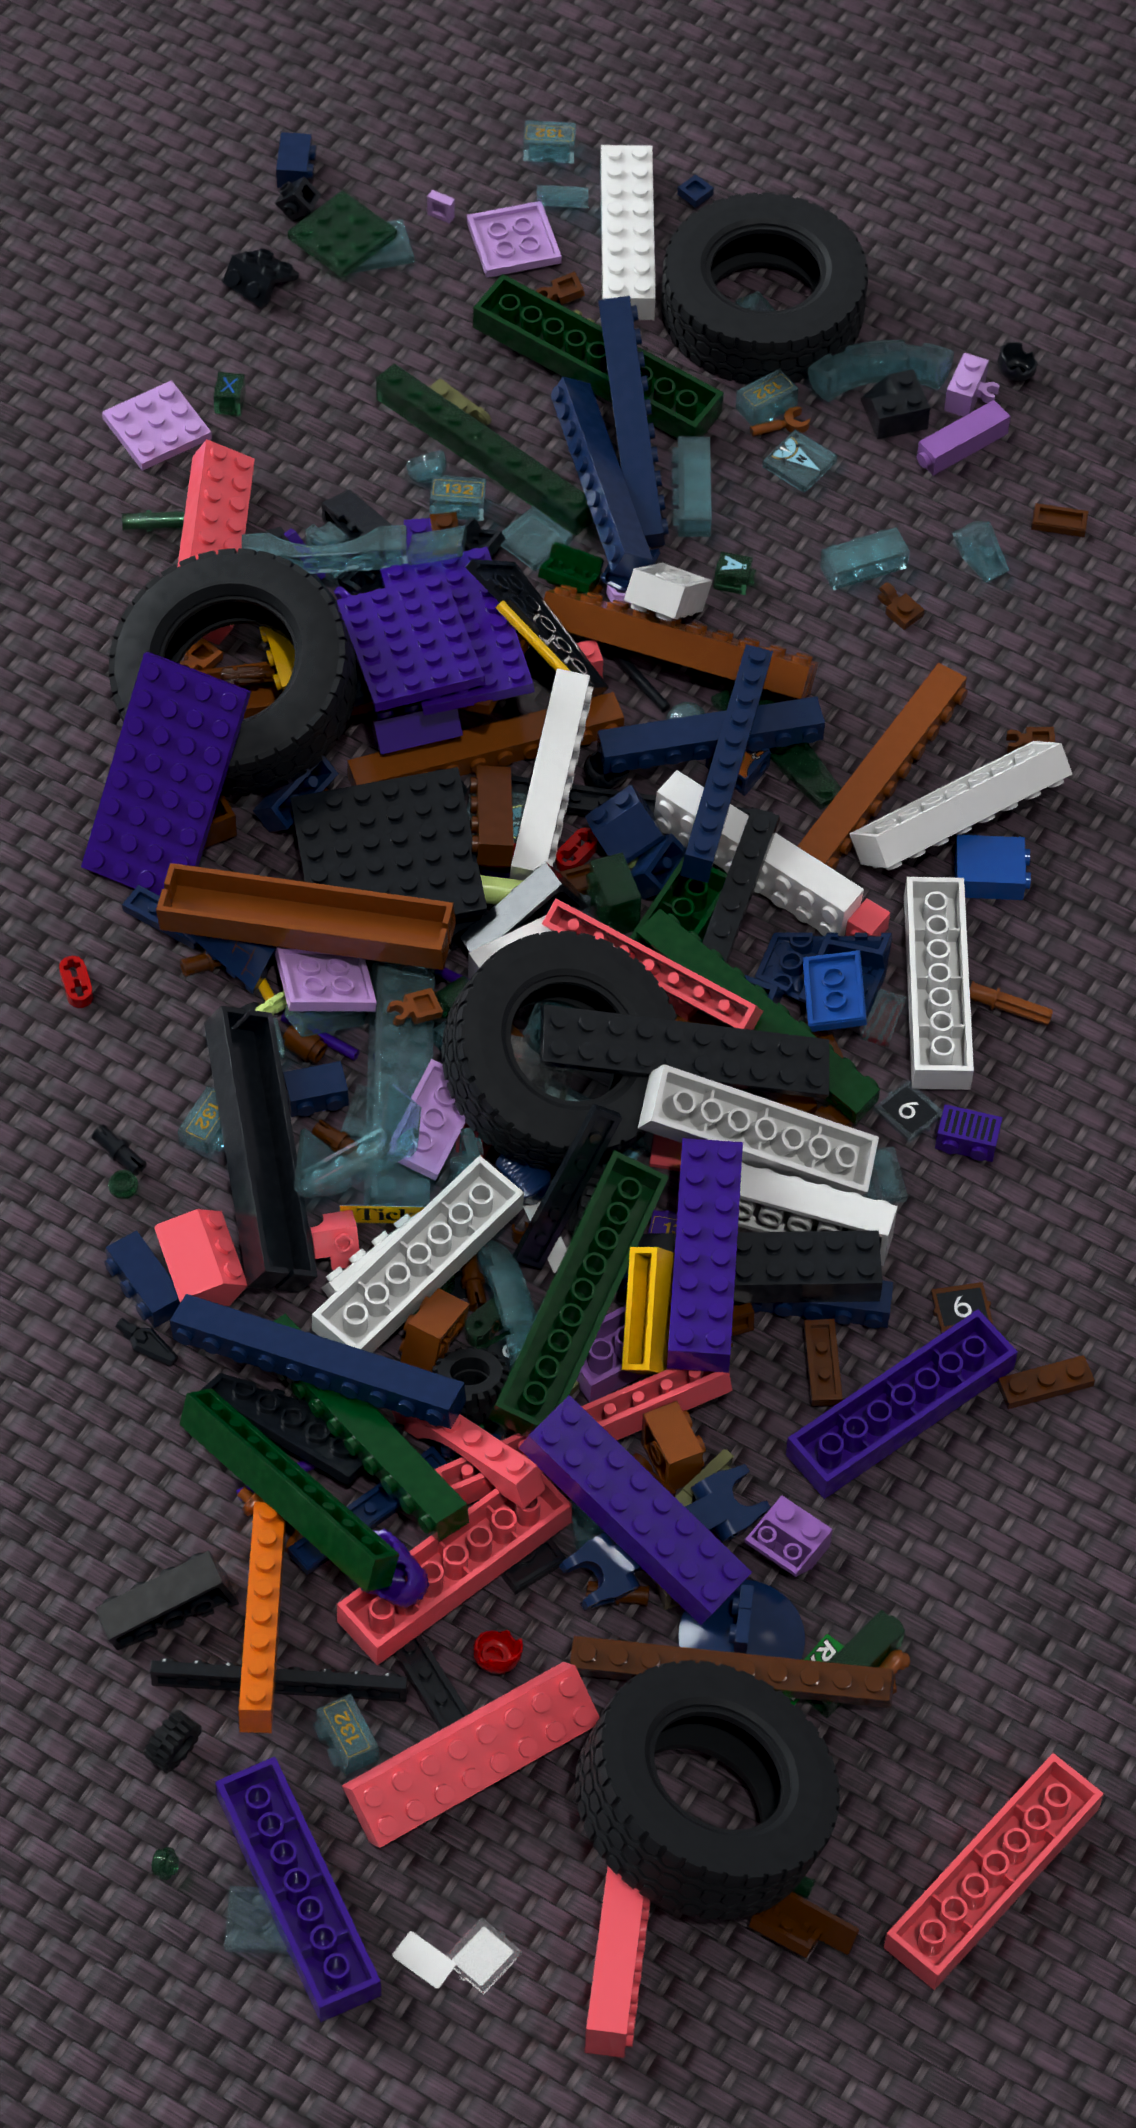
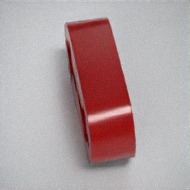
[555,827,599,871]
[59,956,93,1008]

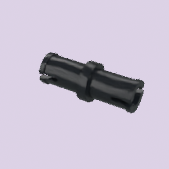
[91,1124,147,1176]

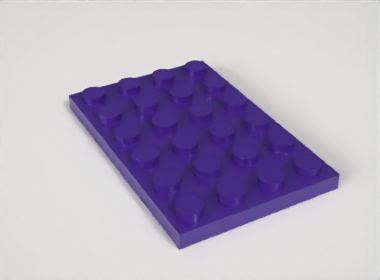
[337,573,486,712]

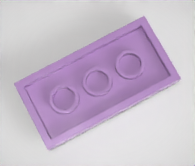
[382,1059,466,1181]

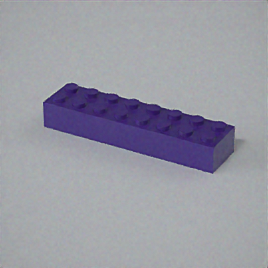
[667,1138,743,1373]
[786,1309,1018,1499]
[519,1395,752,1625]
[215,1757,382,2023]

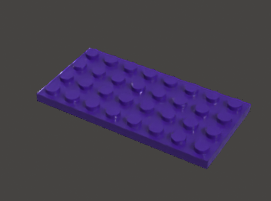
[380,547,535,716]
[81,652,251,896]

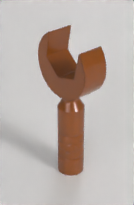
[750,407,811,437]

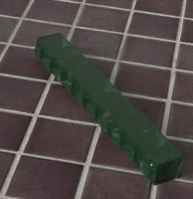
[376,363,594,536]

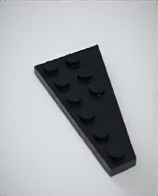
[465,559,609,695]
[201,1373,404,1485]

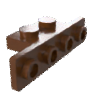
[748,1892,859,1958]

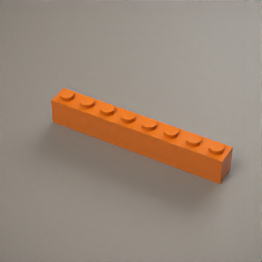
[239,1502,286,1733]

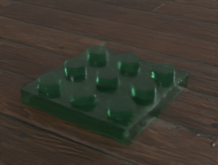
[287,190,397,278]

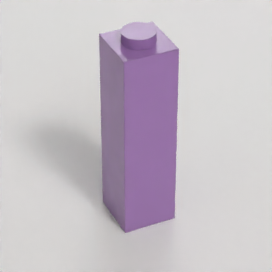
[917,400,1011,476]

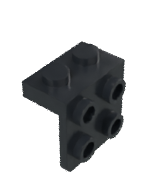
[222,248,299,308]

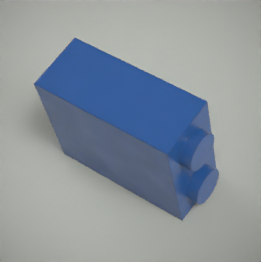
[954,835,1031,900]

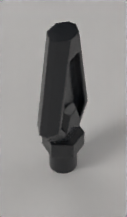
[116,1318,178,1367]

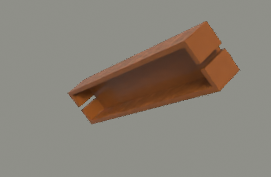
[544,585,819,699]
[156,863,456,970]

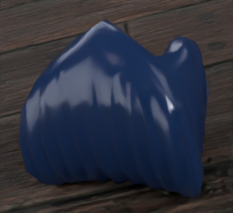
[496,1154,551,1205]

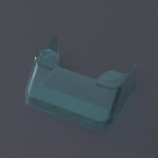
[294,1081,422,1199]

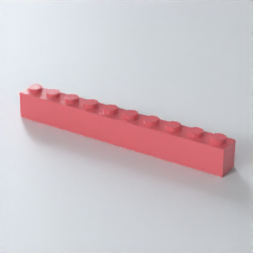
[434,1369,732,1505]

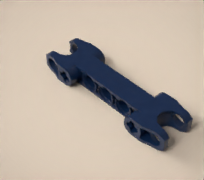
[559,1464,771,1611]

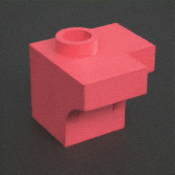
[310,1210,360,1270]

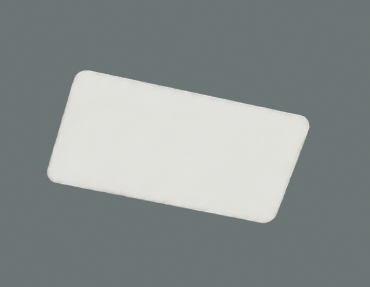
[392,1931,456,1988]

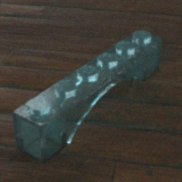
[241,525,408,574]

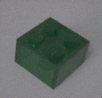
[585,852,641,934]

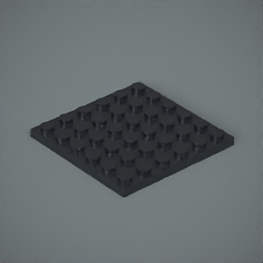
[290,767,488,920]

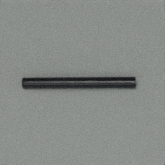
[596,640,671,713]

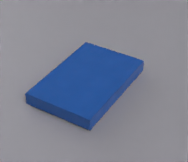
[803,950,867,1032]

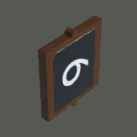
[931,1282,994,1334]

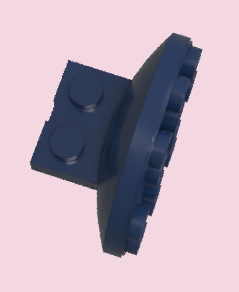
[678,1580,805,1660]

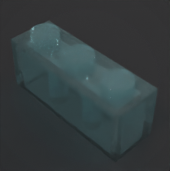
[820,527,909,590]

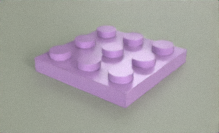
[467,201,562,278]
[102,380,212,471]
[275,946,377,1012]

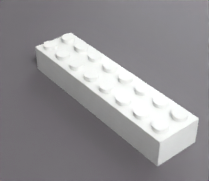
[600,145,655,320]
[509,668,594,881]
[849,741,1072,870]
[654,770,864,936]
[904,877,974,1090]
[638,1064,879,1196]
[312,1155,524,1353]

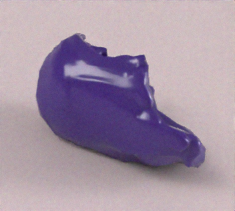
[361,1529,429,1608]

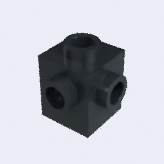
[275,177,322,221]

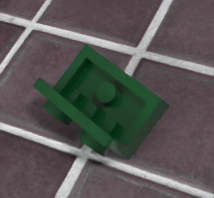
[538,542,604,594]

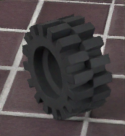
[144,1710,202,1773]

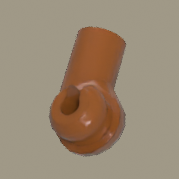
[879,1650,910,1694]

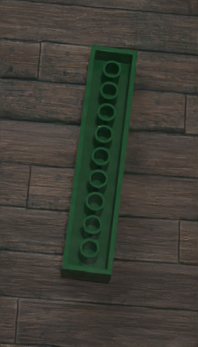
[473,274,724,447]
[488,1150,669,1437]

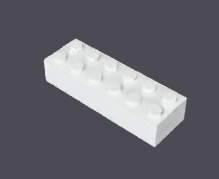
[738,1162,898,1266]

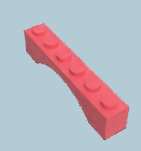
[392,1410,545,1509]

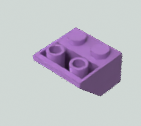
[745,1495,833,1577]

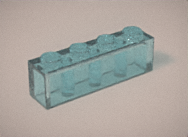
[672,436,712,537]

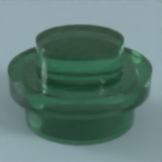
[108,1170,138,1199]
[151,1847,179,1880]

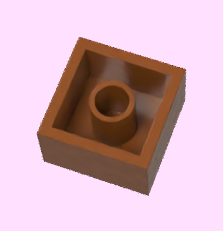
[641,1401,706,1490]

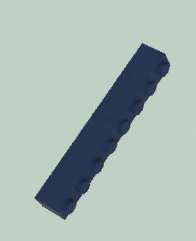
[597,696,825,774]

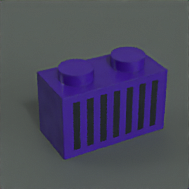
[935,1104,1003,1162]

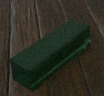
[805,1610,905,1719]

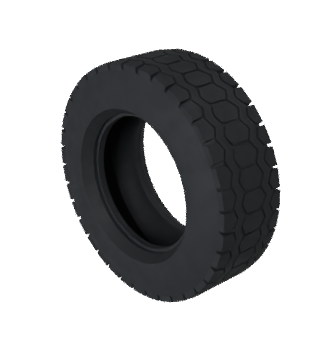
[109,548,357,797]

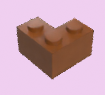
[399,1288,470,1372]

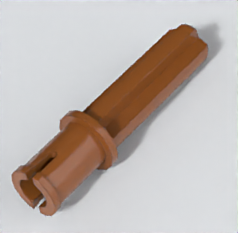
[970,981,1053,1025]

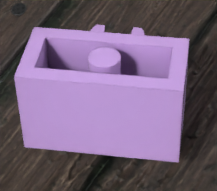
[944,353,1000,417]

